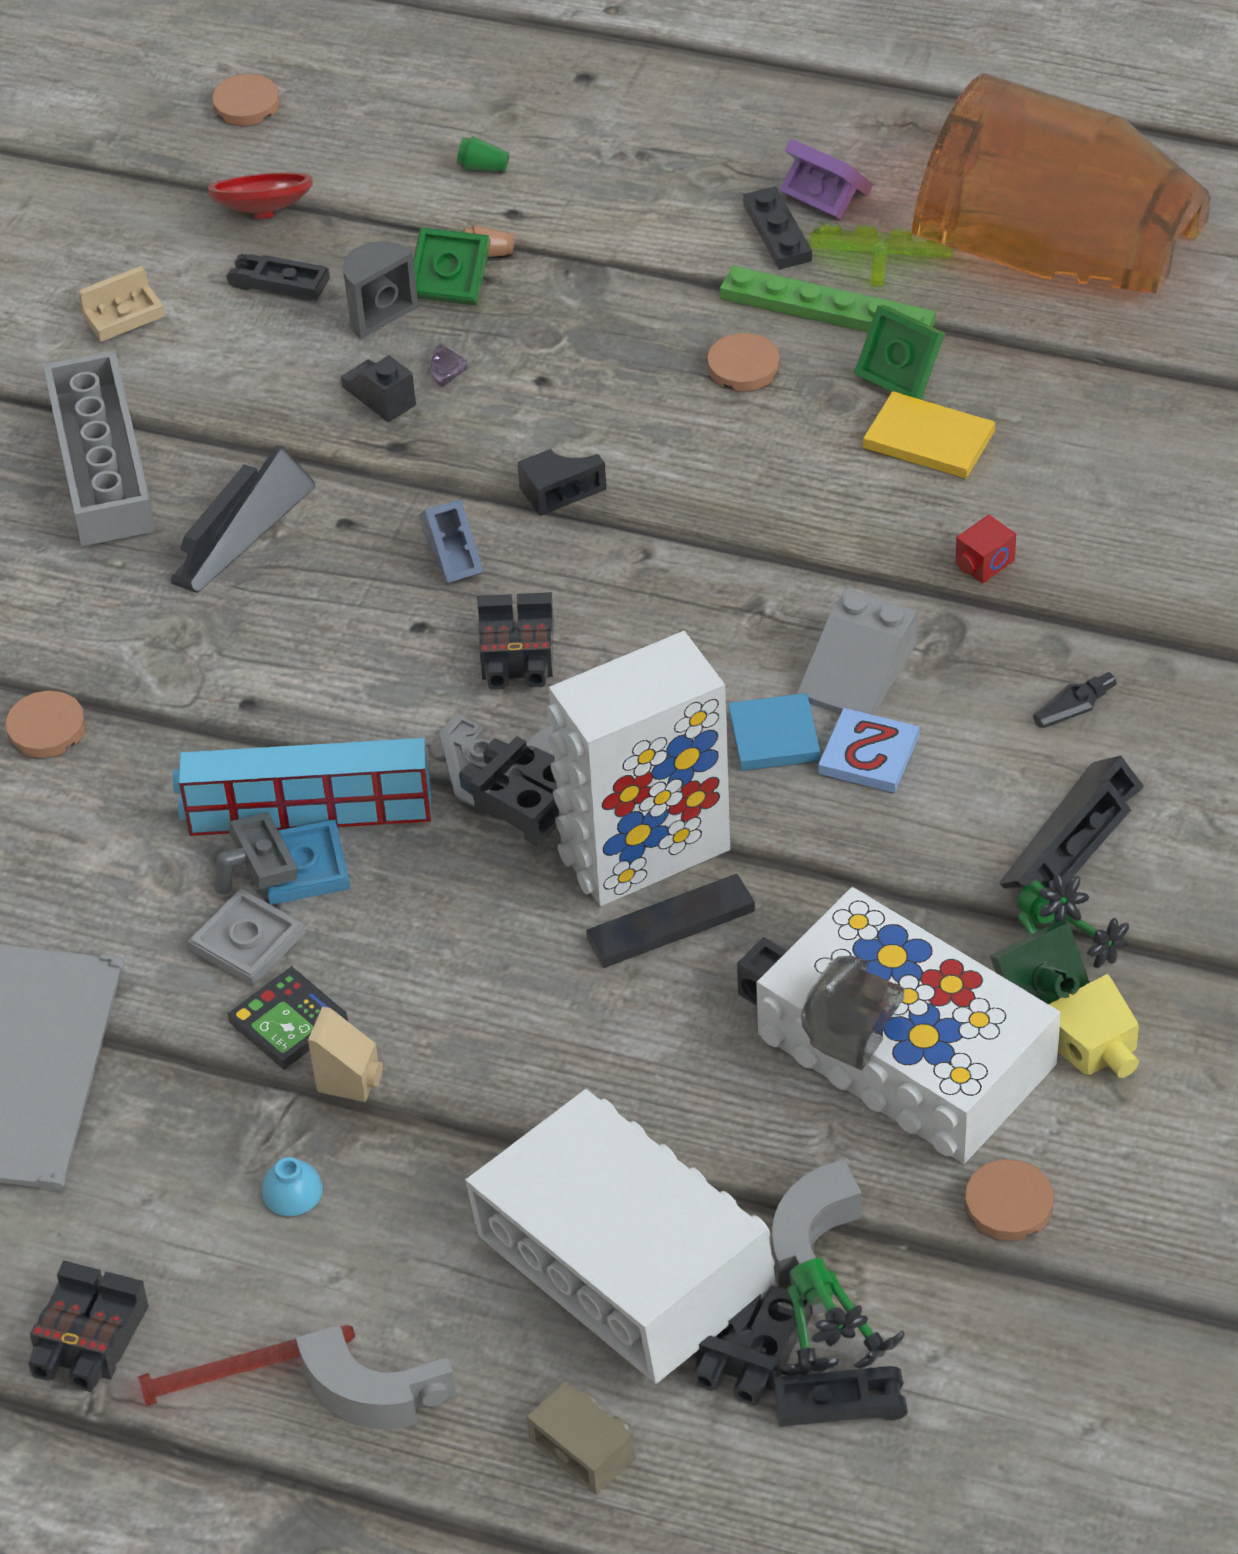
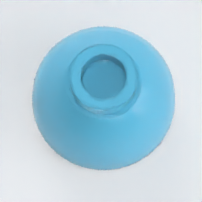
[262,1157,323,1216]

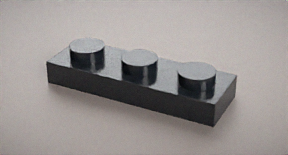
[743,186,812,270]

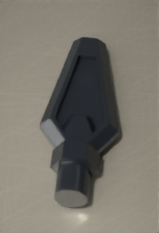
[1033,672,1117,728]

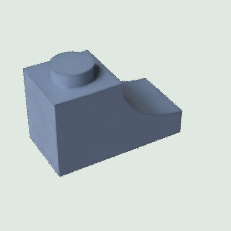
[419,499,484,584]

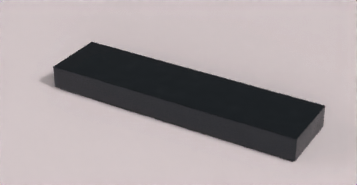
[586,874,755,968]

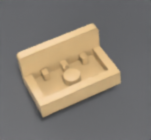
[78,266,165,342]

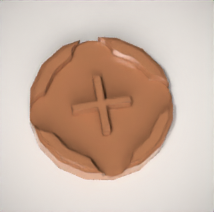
[212,74,280,126]
[707,333,780,392]
[5,690,86,758]
[965,1159,1054,1241]

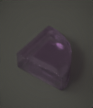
[431,344,468,388]

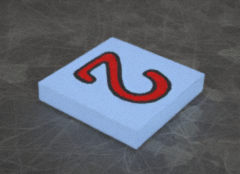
[818,708,920,793]

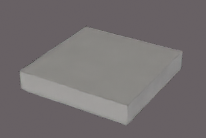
[188,888,306,987]

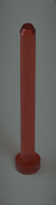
[138,1325,355,1407]

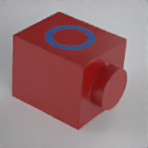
[955,514,1016,584]

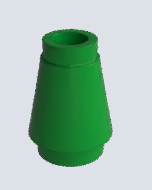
[457,136,510,173]

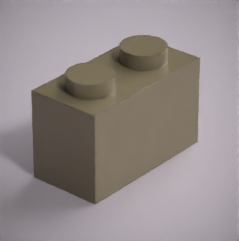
[527,1381,635,1495]

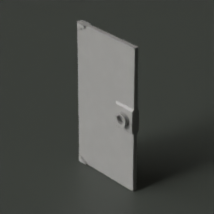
[0,944,125,1192]

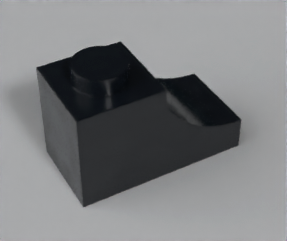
[341,355,416,423]
[517,449,607,516]

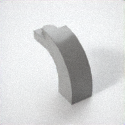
[772,1159,862,1316]
[296,1324,457,1429]

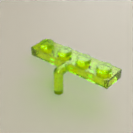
[810,223,956,286]

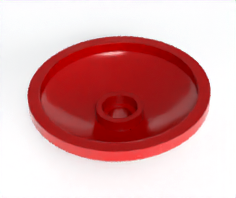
[208,172,313,219]

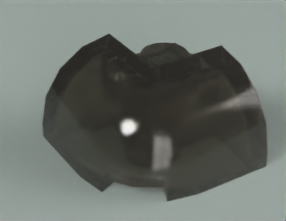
[801,956,904,1071]

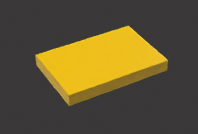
[863,391,995,479]

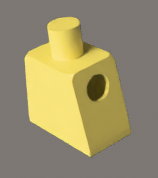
[1048,974,1139,1078]

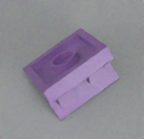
[779,138,873,220]

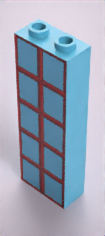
[172,738,431,836]

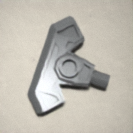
[439,716,528,807]

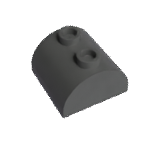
[343,241,418,339]

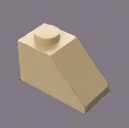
[308,1006,383,1102]

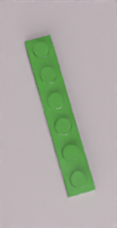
[720,266,936,332]

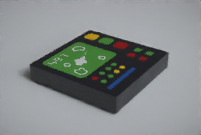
[228,966,348,1070]

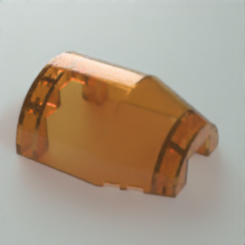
[911,73,1210,294]

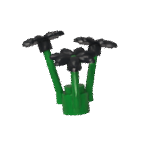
[1017,873,1129,968]
[780,1258,905,1376]

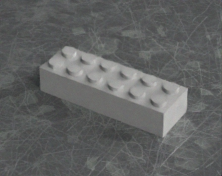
[43,351,156,546]

